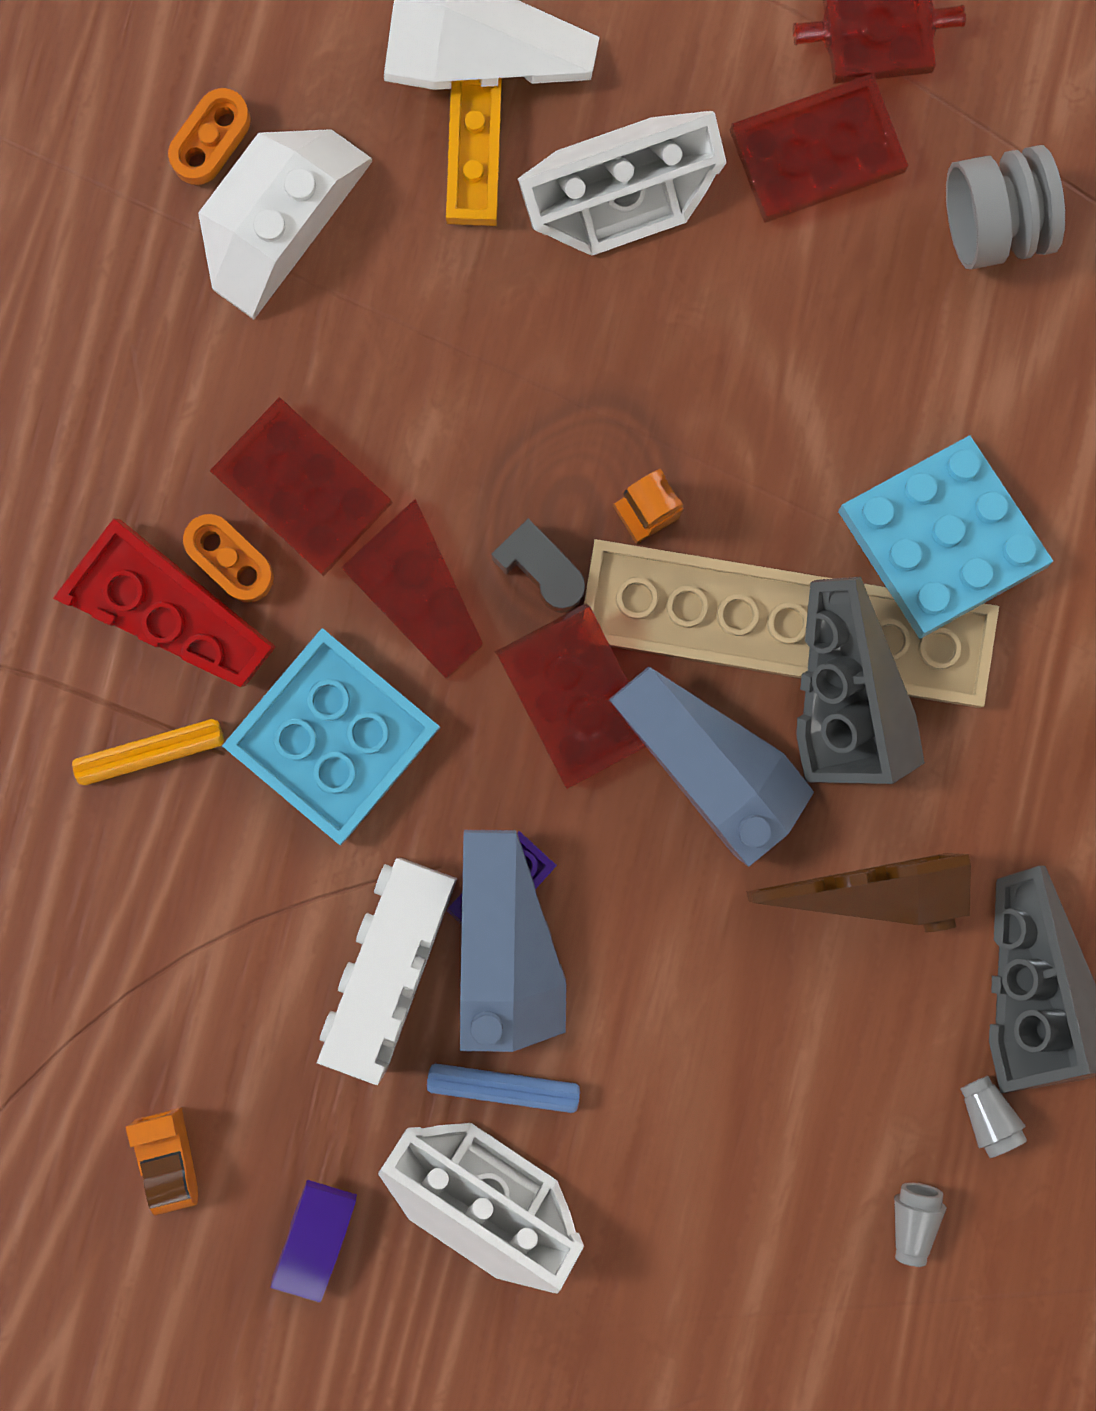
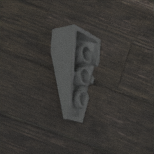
[796,577,925,784]
[989,866,1096,1093]

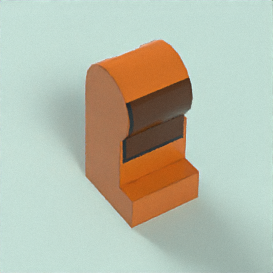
[613,469,684,545]
[126,1107,198,1216]

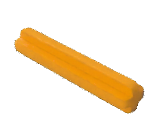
[72,719,224,785]

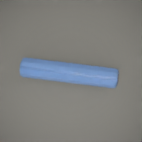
[427,1064,580,1113]

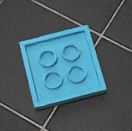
[838,435,1053,639]
[222,628,441,845]

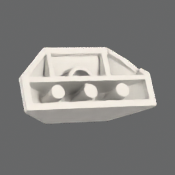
[518,111,727,256]
[198,129,373,320]
[378,1123,584,1294]

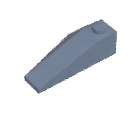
[609,667,814,867]
[460,830,566,1052]

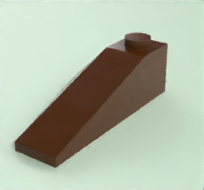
[746,853,971,932]

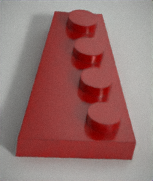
[53,518,276,687]

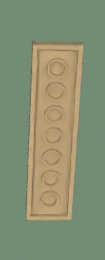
[578,539,999,708]

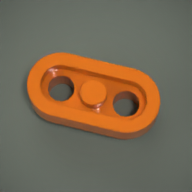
[168,88,251,185]
[183,514,274,602]

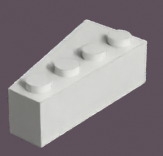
[317,857,457,1085]

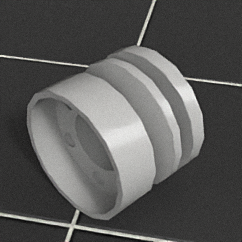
[946,145,1065,270]

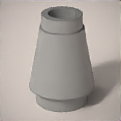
[960,1075,1027,1158]
[894,1183,947,1267]

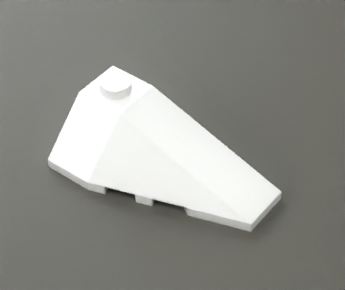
[384,0,599,90]

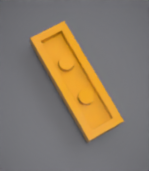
[446,78,502,226]

